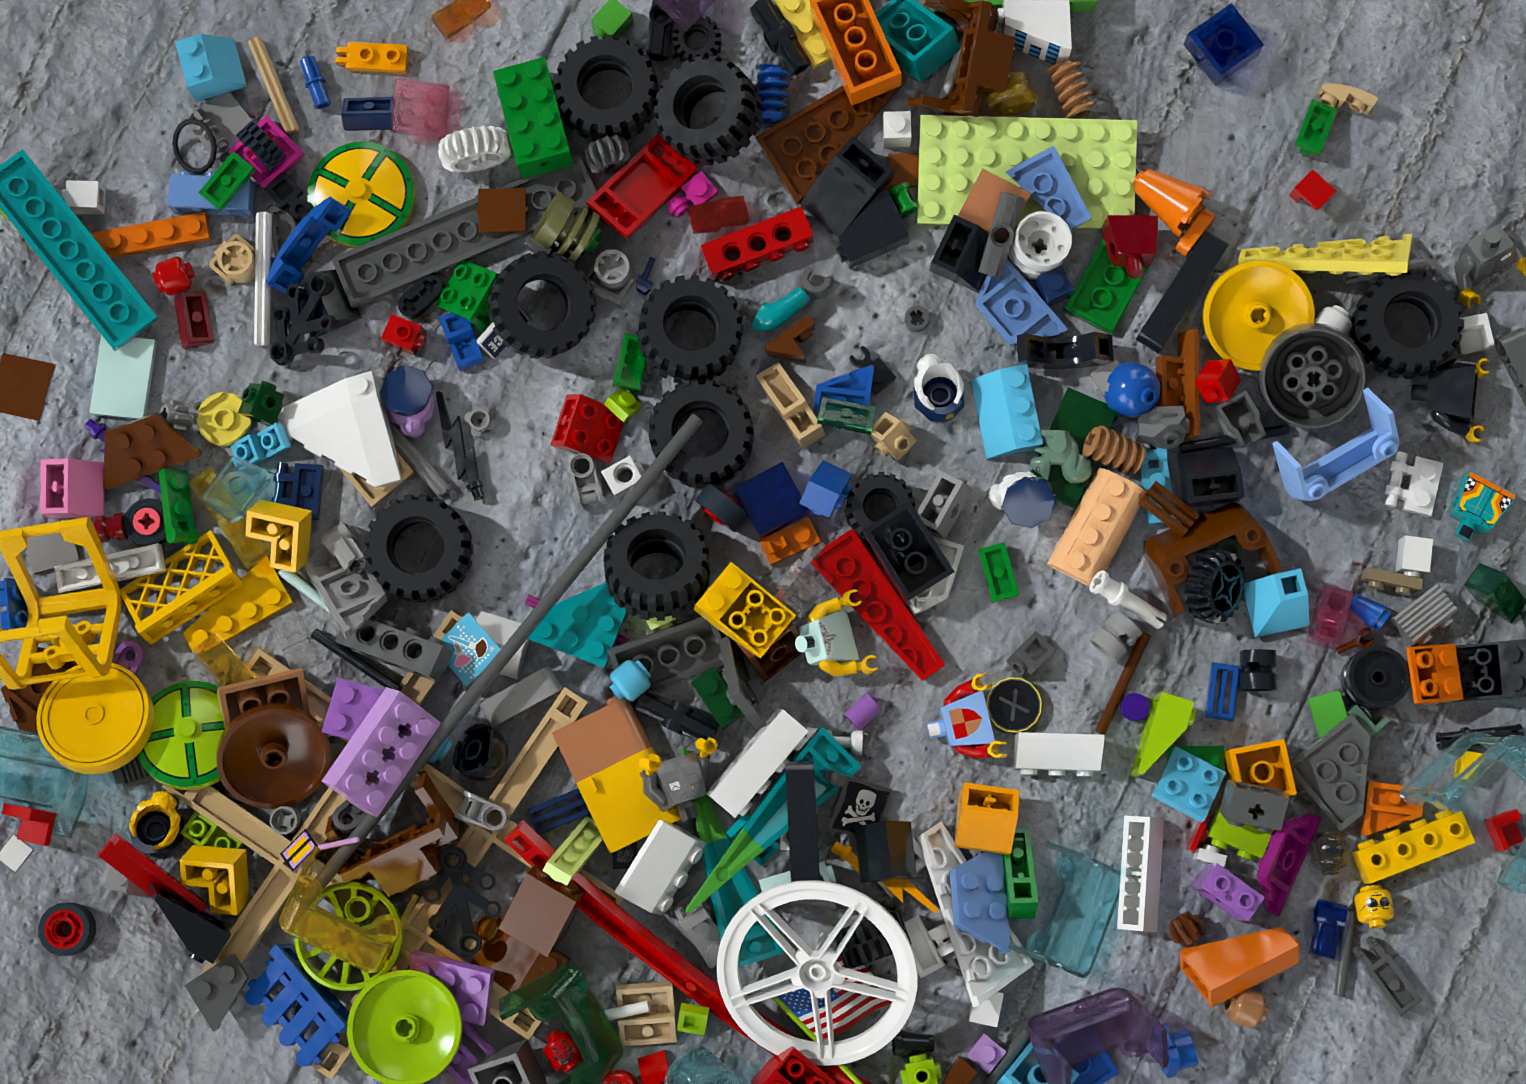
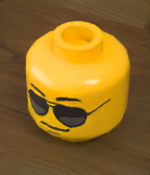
[1354,885,1394,929]

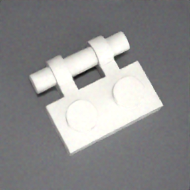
[1385,452,1444,517]

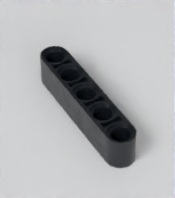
[1135,230,1229,354]
[785,760,820,902]

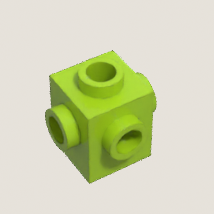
[900,1053,942,1084]

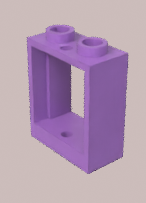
[1191,863,1265,921]

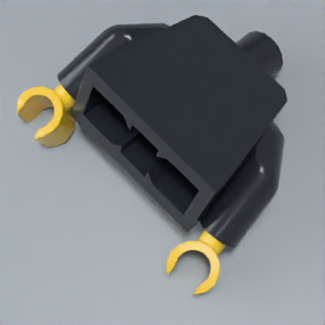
[1411,358,1490,443]

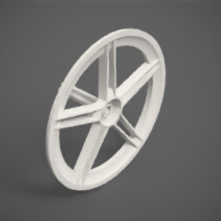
[717,881,918,1066]

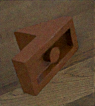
[764,315,815,362]

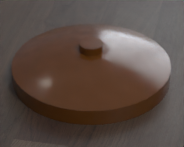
[216,704,331,809]

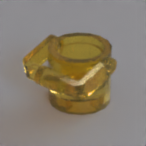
[987,72,1038,116]

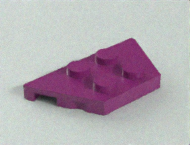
[1256,814,1322,917]

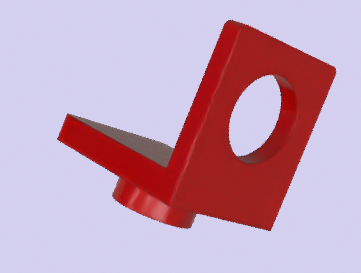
[1186,815,1210,852]

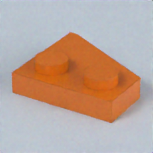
[1361,781,1425,836]

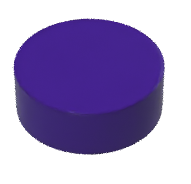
[1120,693,1149,722]

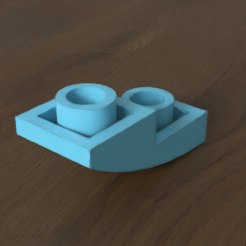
[230,422,292,470]

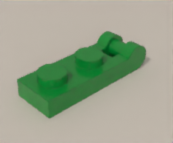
[158,468,199,545]

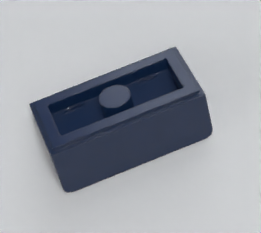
[341,97,397,131]

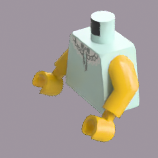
[795,589,878,677]

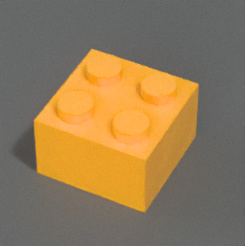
[1224,739,1297,796]

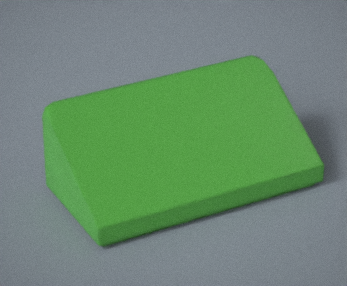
[1307,690,1348,738]

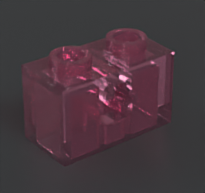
[1306,585,1354,649]

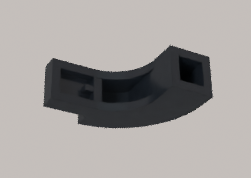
[1017,332,1114,369]

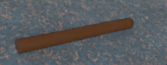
[1095,632,1151,736]

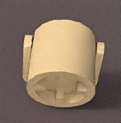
[209,234,255,285]

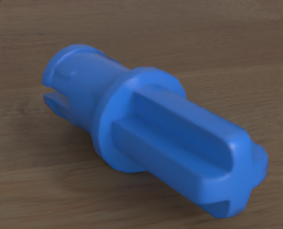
[300,55,331,109]

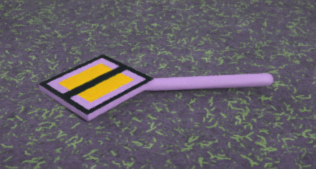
[280,828,360,873]

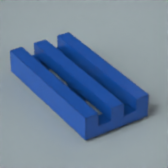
[1204,662,1240,722]

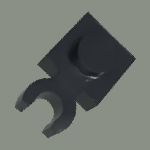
[265,171,311,221]
[849,346,896,397]

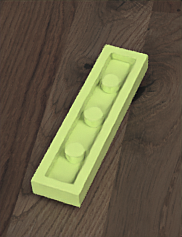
[542,816,604,886]

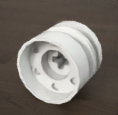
[1008,211,1072,280]

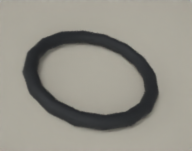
[172,118,217,174]

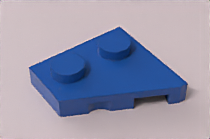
[813,365,874,419]

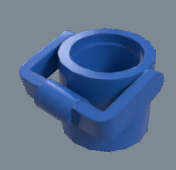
[1151,1023,1198,1078]

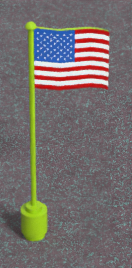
[766,956,892,1084]

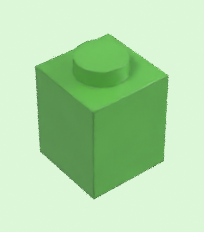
[591,0,634,40]

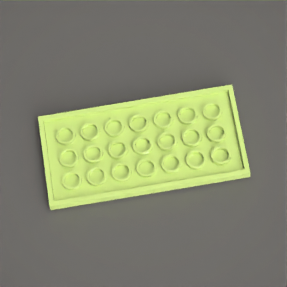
[917,115,1137,229]

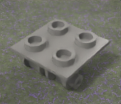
[184,92,252,160]

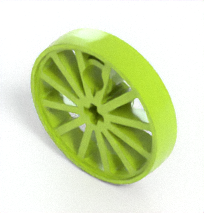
[295,882,404,991]

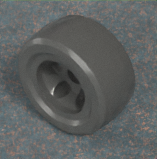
[1259,322,1367,429]

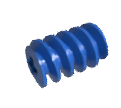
[756,64,791,125]

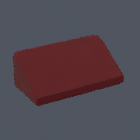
[174,291,214,349]

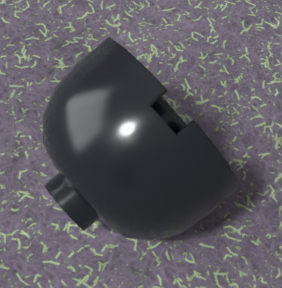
[453,723,509,781]

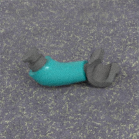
[740,266,834,332]

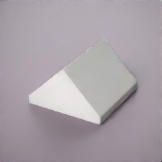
[476,611,530,679]

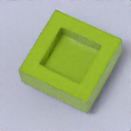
[604,388,643,422]
[677,1003,709,1036]

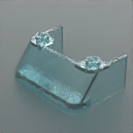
[1008,841,1121,978]

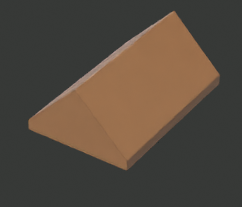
[217,668,310,729]

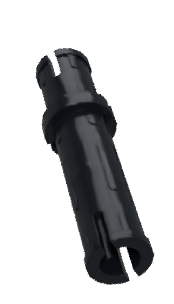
[1435,724,1524,750]

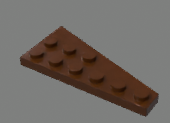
[755,61,907,206]

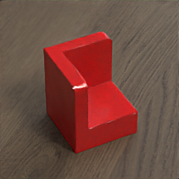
[1289,169,1336,210]
[1484,809,1523,851]

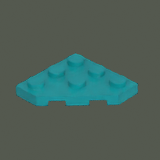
[528,582,626,669]

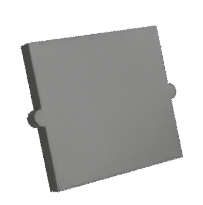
[25,518,81,574]

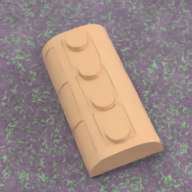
[1046,468,1146,586]

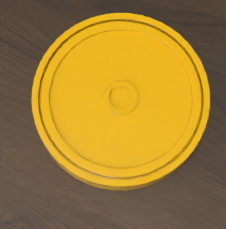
[37,663,154,774]

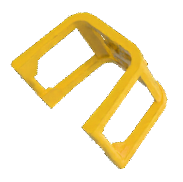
[0,517,122,690]

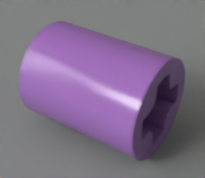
[844,693,882,730]

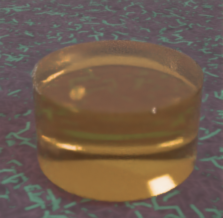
[475,916,504,944]

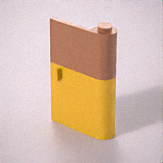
[552,696,681,854]

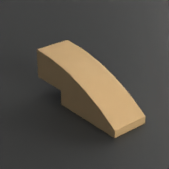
[756,362,826,449]

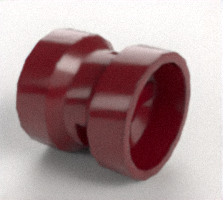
[94,512,128,543]

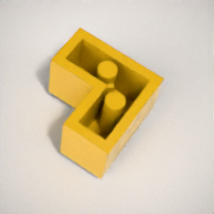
[245,499,312,573]
[180,845,250,915]

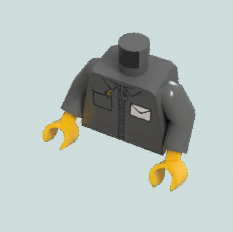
[1454,225,1526,309]
[639,737,718,823]

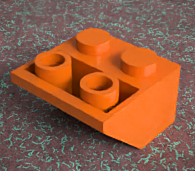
[1406,644,1463,705]

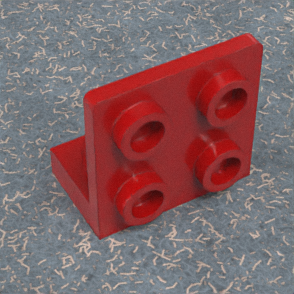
[550,394,624,463]

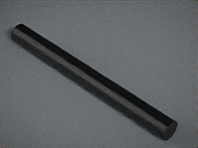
[1179,424,1289,453]
[311,629,403,691]

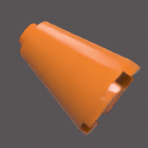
[1133,169,1211,238]

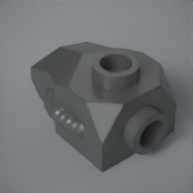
[1215,391,1266,449]
[1135,406,1190,449]

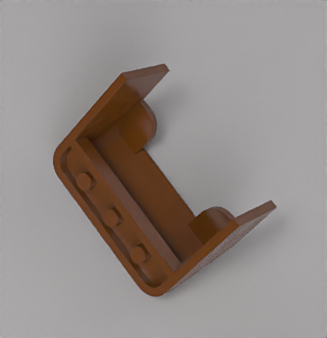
[1144,502,1282,618]

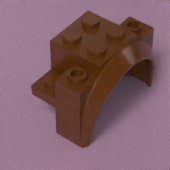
[908,0,1015,117]
[325,770,460,897]

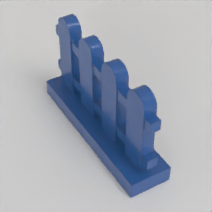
[245,944,349,1067]

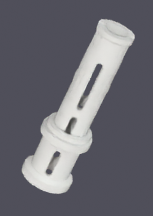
[1089,570,1167,629]

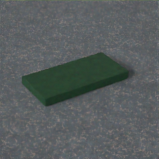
[1031,387,1116,509]

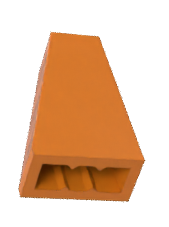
[1179,926,1300,1007]

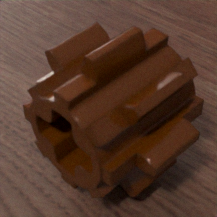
[1168,911,1205,948]

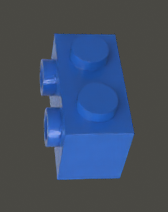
[799,460,853,518]

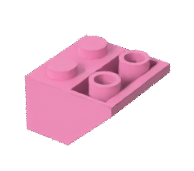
[40,458,105,519]

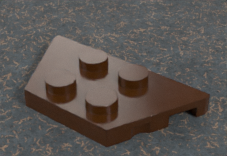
[103,412,202,490]
[1,647,78,745]

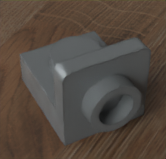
[1006,631,1056,680]

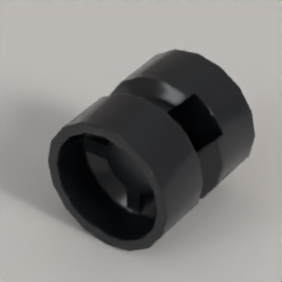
[1239,649,1277,691]

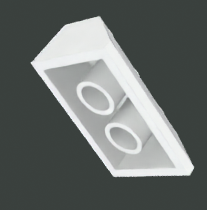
[1014,732,1104,777]
[614,819,706,915]

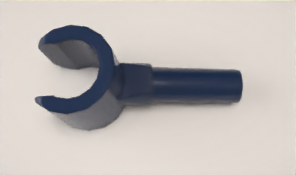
[636,257,656,296]

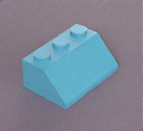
[971,364,1043,460]

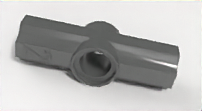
[978,192,1024,278]

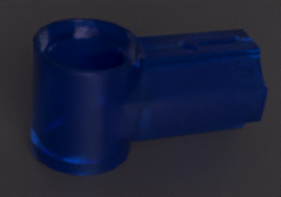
[1309,899,1348,959]

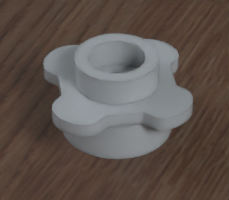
[464,405,496,437]

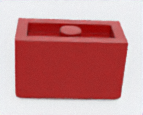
[1,803,56,846]

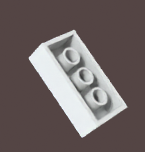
[706,708,809,818]

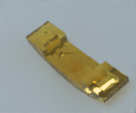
[188,467,271,569]

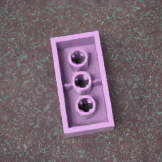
[322,687,441,817]

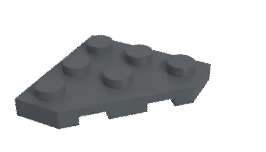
[1290,713,1371,832]

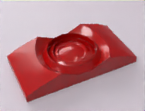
[586,134,698,239]

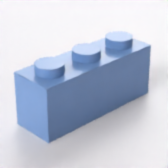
[167,171,256,216]

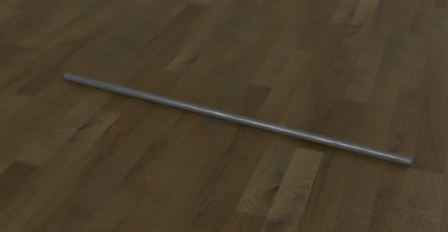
[282,414,703,928]

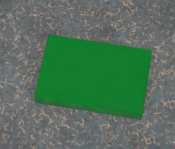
[1063,239,1149,335]

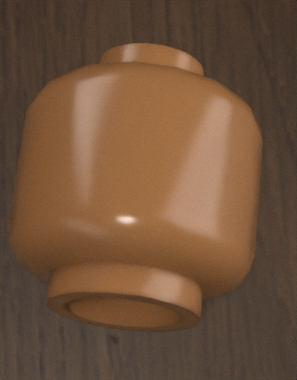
[1224,989,1269,1028]

